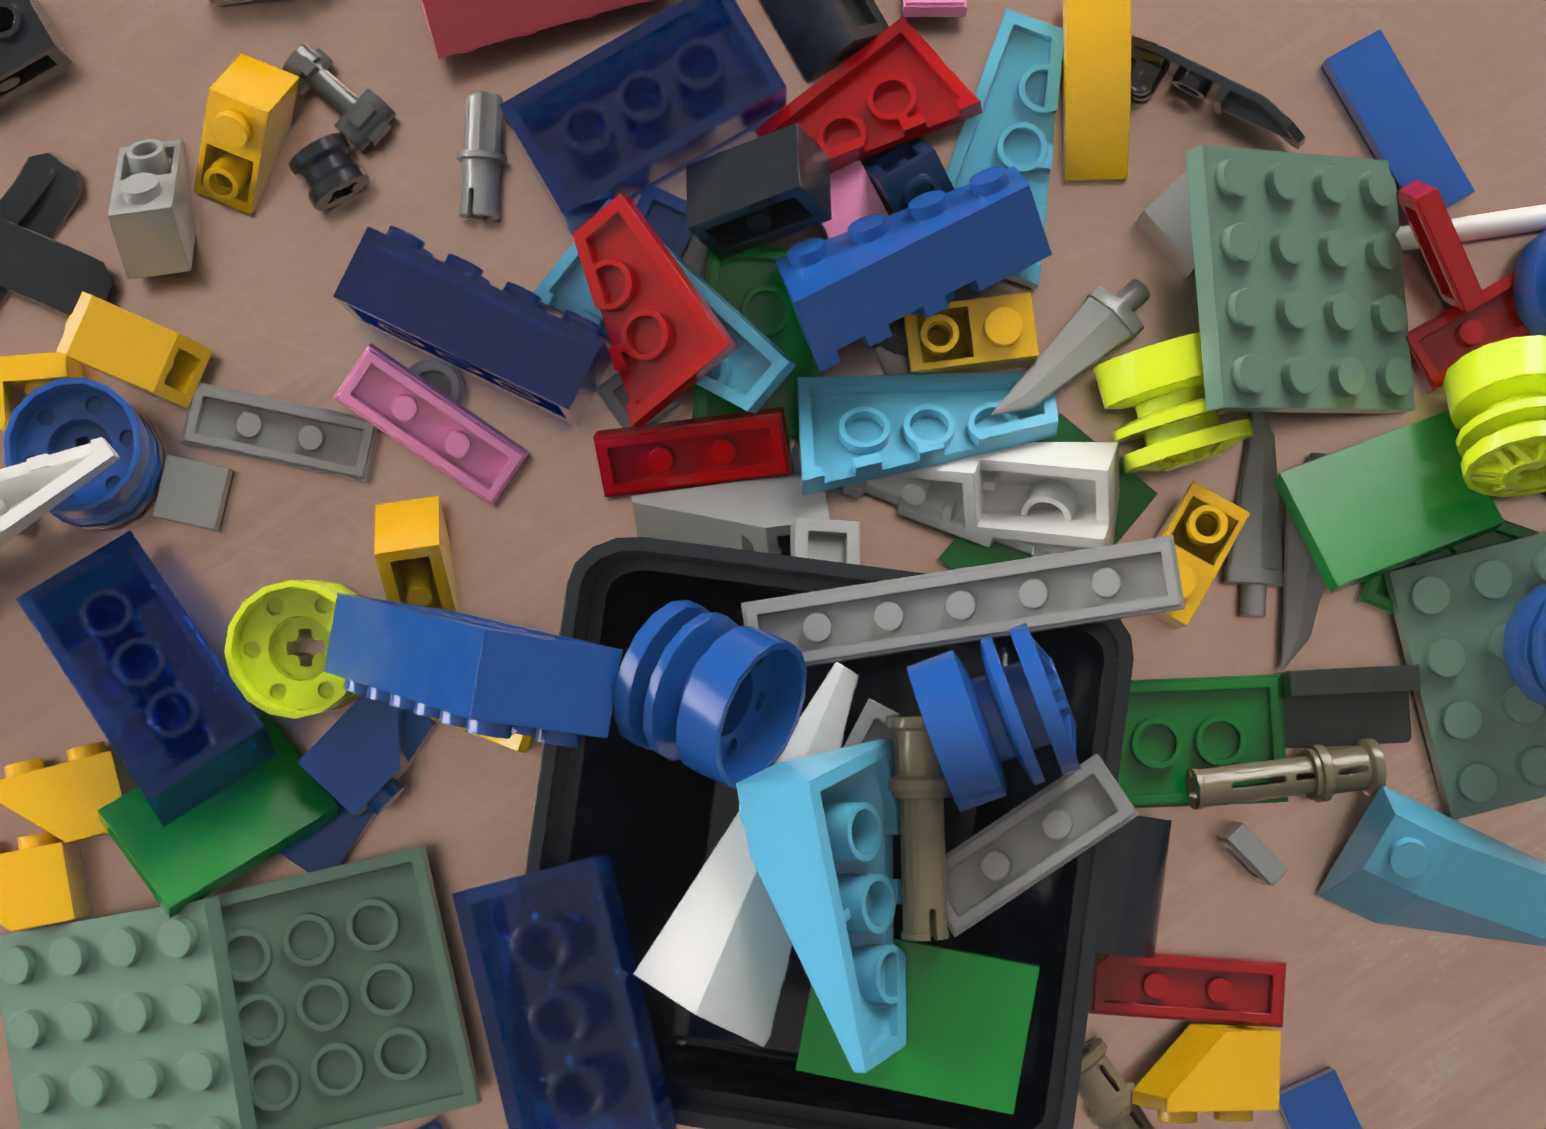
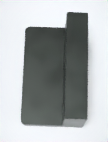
[761,0,889,78]
[1278,664,1421,748]

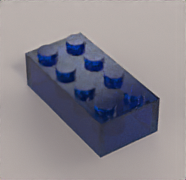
[499,0,787,230]
[333,226,611,426]
[16,530,277,827]
[452,855,677,1129]

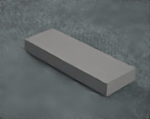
[180,382,381,484]
[945,753,1139,937]

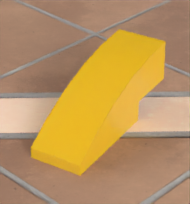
[1062,0,1131,182]

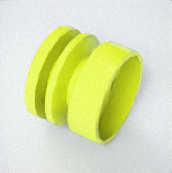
[1093,332,1255,473]
[1443,335,1546,497]
[224,579,361,719]

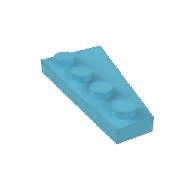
[946,8,1063,290]
[530,198,797,414]
[797,371,1058,496]

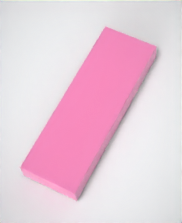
[333,343,529,506]

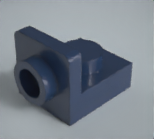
[862,138,955,213]

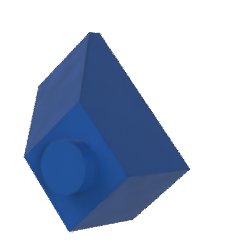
[298,694,409,817]

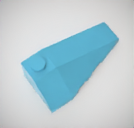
[736,739,906,1073]
[1318,785,1546,946]

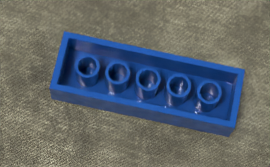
[324,593,623,748]

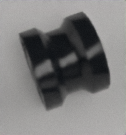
[289,133,369,210]

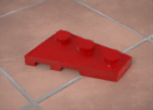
[754,16,983,171]
[572,193,739,428]

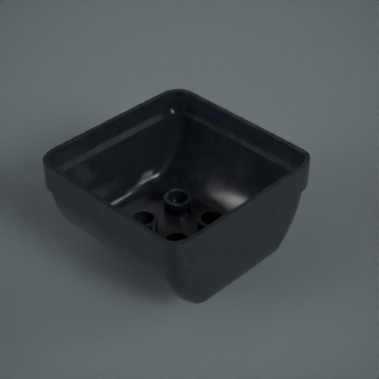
[501,537,1172,1129]

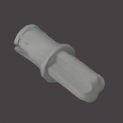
[457,91,507,220]

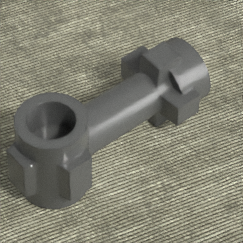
[282,44,396,151]

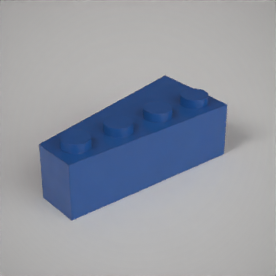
[775,166,1052,372]

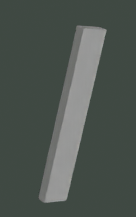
[741,535,1185,667]

